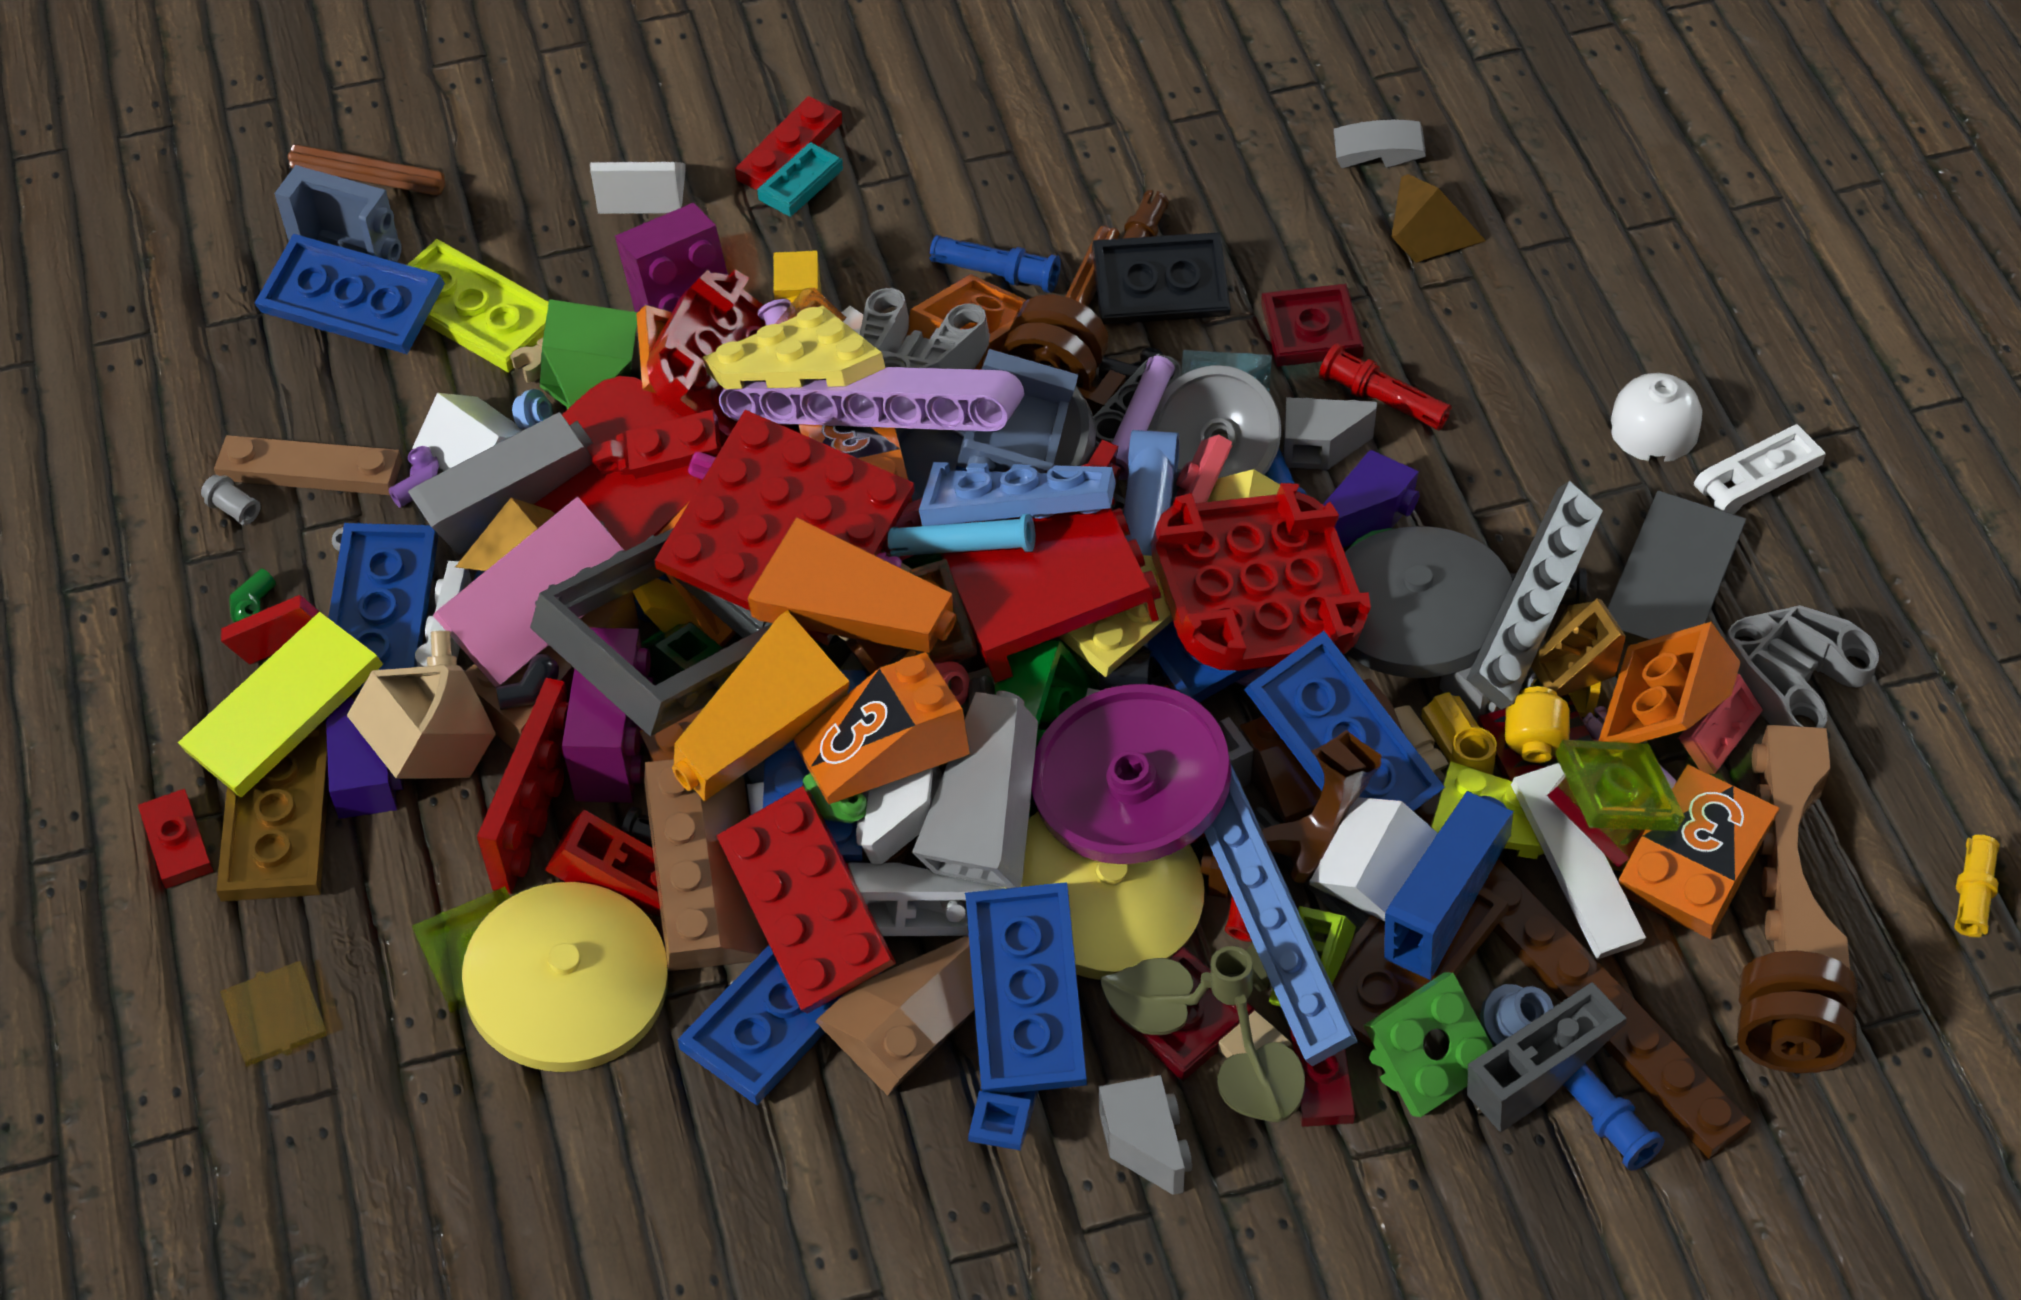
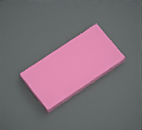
[433,496,624,687]

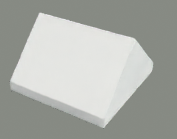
[590,162,685,214]
[412,393,523,473]
[1310,797,1438,921]

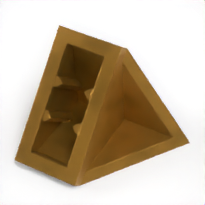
[1391,174,1486,263]
[455,497,555,571]
[1531,599,1626,696]

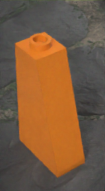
[748,517,957,653]

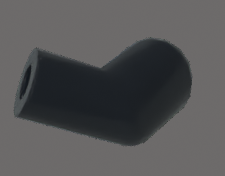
[496,654,559,710]

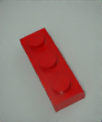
[735,96,842,190]

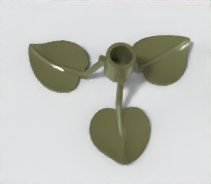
[1101,933,1325,1123]

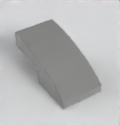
[1334,120,1426,169]

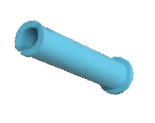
[888,514,1036,557]

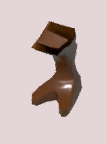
[1262,730,1382,883]

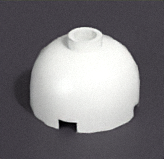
[1611,372,1702,462]

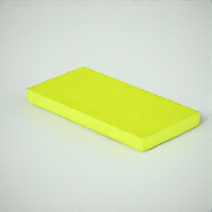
[407,239,549,373]
[178,612,383,798]

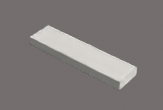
[1511,763,1646,960]

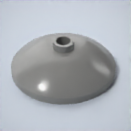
[1148,365,1281,478]

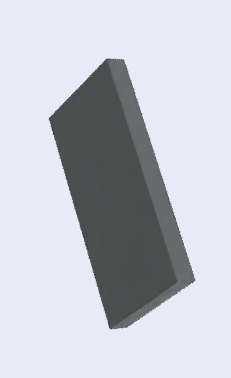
[1608,490,1746,644]

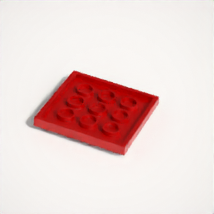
[654,410,914,645]

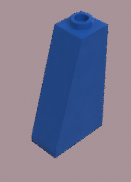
[1384,791,1513,980]

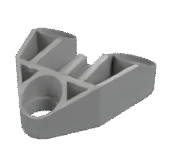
[860,288,990,369]
[1726,605,1879,728]

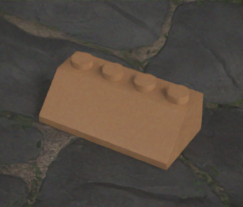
[644,759,767,972]

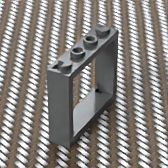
[530,528,773,737]

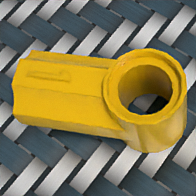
[1421,692,1497,775]

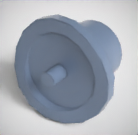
[1480,984,1554,1047]

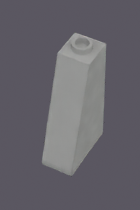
[408,412,593,555]
[912,691,1038,888]

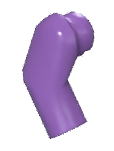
[388,446,439,508]

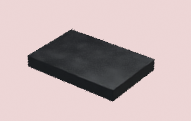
[1092,232,1231,324]

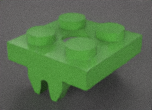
[1363,973,1493,1117]

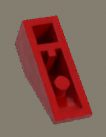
[545,810,661,917]

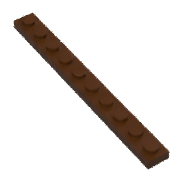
[1413,794,1752,1159]

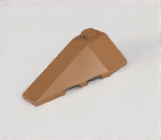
[816,935,975,1096]

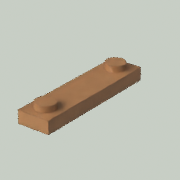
[214,435,402,495]

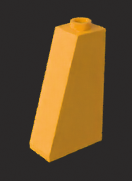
[672,610,850,802]

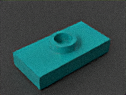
[757,142,843,217]

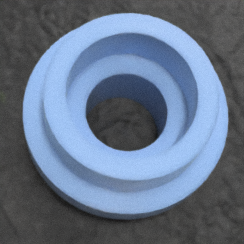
[512,389,553,430]

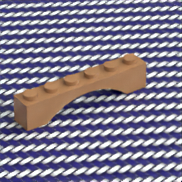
[1752,725,1850,969]

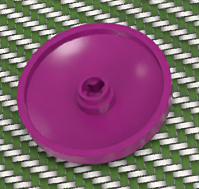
[1032,684,1231,864]

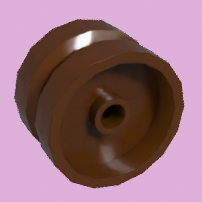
[1000,294,1108,391]
[1737,950,1858,1073]

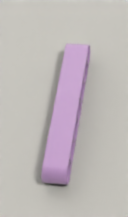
[719,367,1024,432]

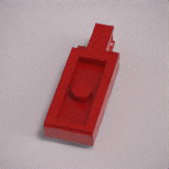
[591,409,721,479]

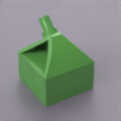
[540,299,638,409]

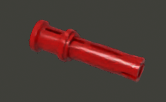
[1319,343,1452,431]

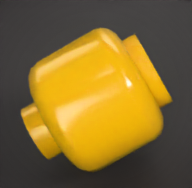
[1505,686,1570,763]

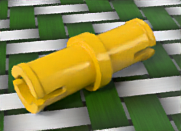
[1954,835,2000,937]

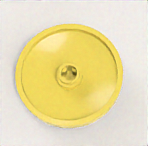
[1020,811,1204,980]
[462,882,668,1072]

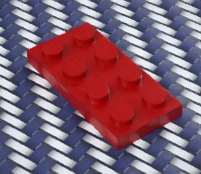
[477,678,569,894]
[716,786,896,1014]

